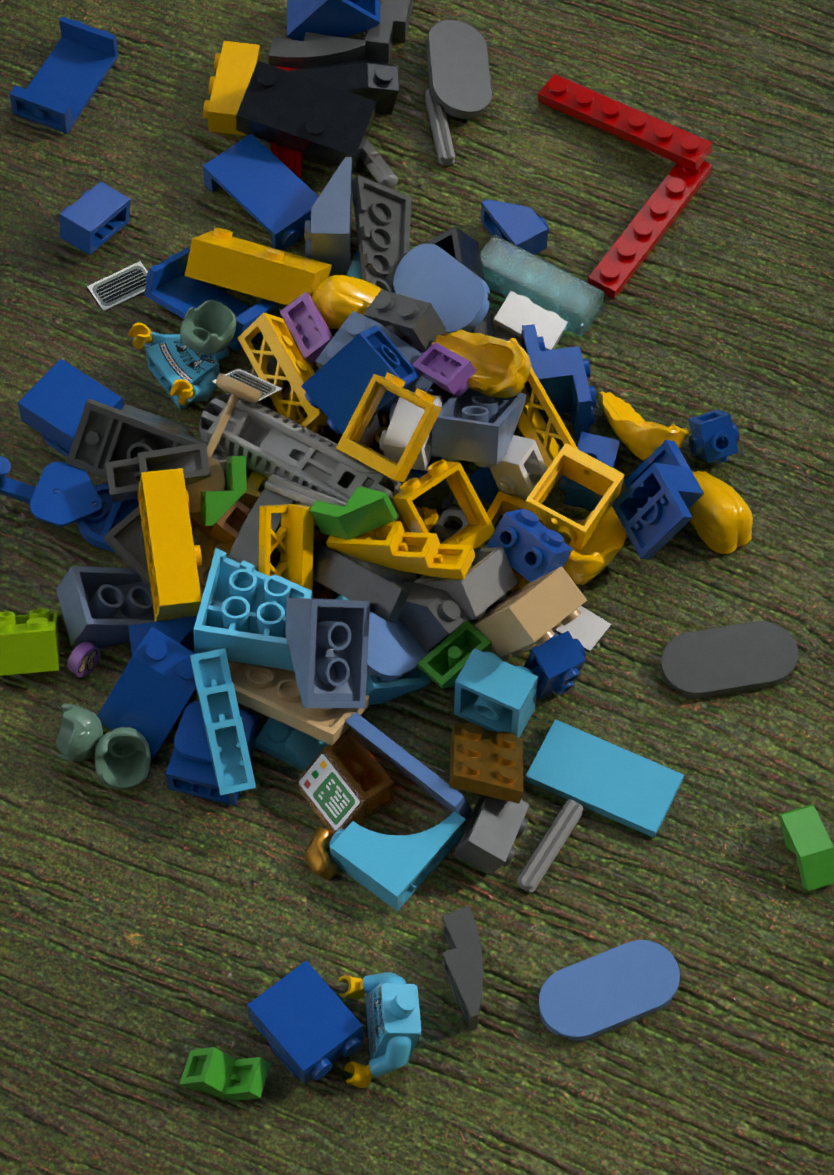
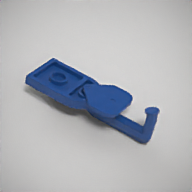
[0,456,139,554]

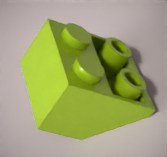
[0,608,60,676]

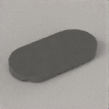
[426,20,492,119]
[660,621,798,699]

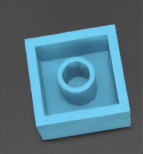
[454,648,538,738]

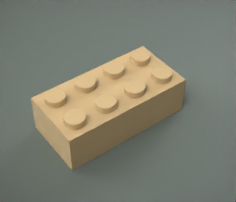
[472,566,587,662]

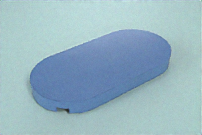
[393,243,490,333]
[367,612,457,681]
[538,940,680,1041]

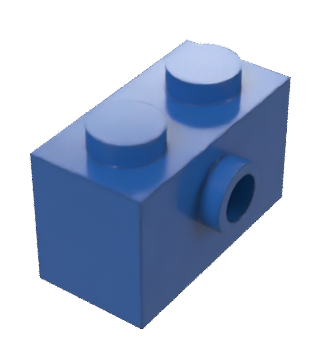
[59,182,131,255]
[560,432,620,511]

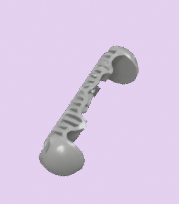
[199,393,401,521]

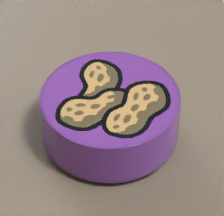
[67,641,100,678]

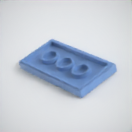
[346,712,472,824]

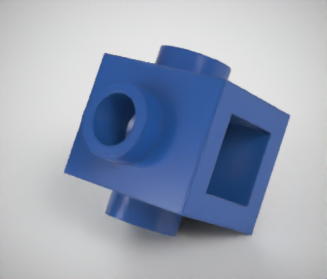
[688,409,739,464]

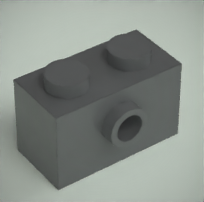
[363,289,446,353]
[454,795,530,875]

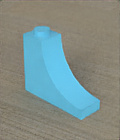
[329,811,466,912]

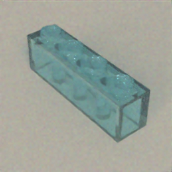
[480,235,604,337]

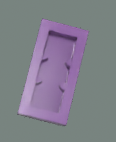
[280,292,333,364]
[412,342,477,396]

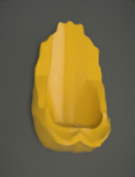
[311,275,383,329]
[431,329,531,398]
[598,391,690,461]
[688,470,753,554]
[563,506,628,585]

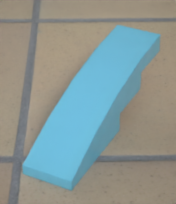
[190,648,256,795]

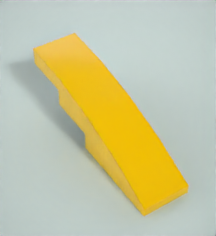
[326,521,476,580]

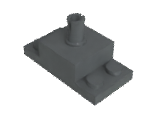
[66,399,216,478]

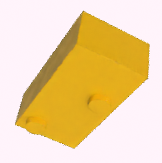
[184,228,332,306]
[137,468,202,622]

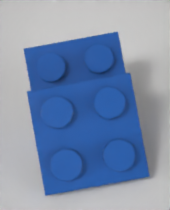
[520,324,597,439]
[612,440,704,560]

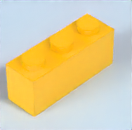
[203,41,261,136]

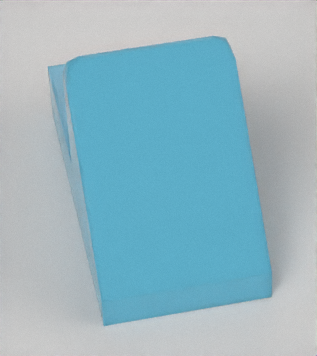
[255,717,334,772]

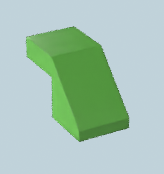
[200,456,247,526]
[309,486,398,540]
[779,804,834,891]
[180,1047,271,1101]

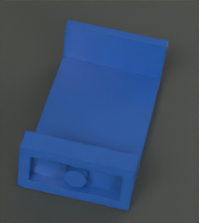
[9,17,119,134]
[203,133,319,250]
[144,247,280,351]

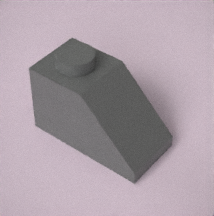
[399,580,468,653]

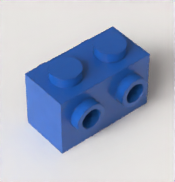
[487,509,573,582]
[523,631,586,700]

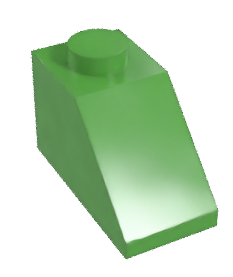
[417,620,492,689]

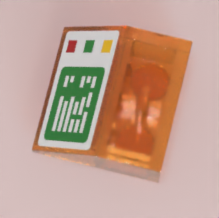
[295,730,394,835]

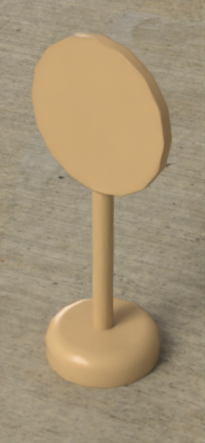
[185,373,262,513]

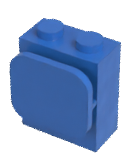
[18,359,124,457]
[165,700,260,806]
[247,960,363,1084]

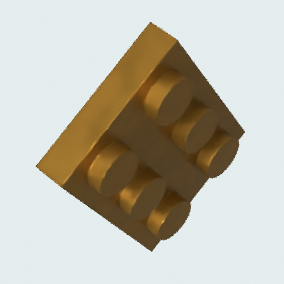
[449,722,523,804]

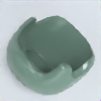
[180,300,236,355]
[56,703,103,762]
[95,727,151,790]

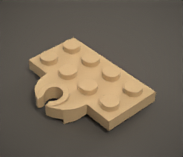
[228,661,369,745]

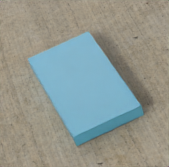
[525,719,684,838]

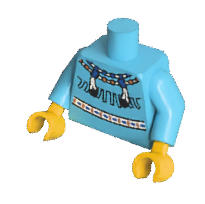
[128,322,229,410]
[338,972,421,1088]

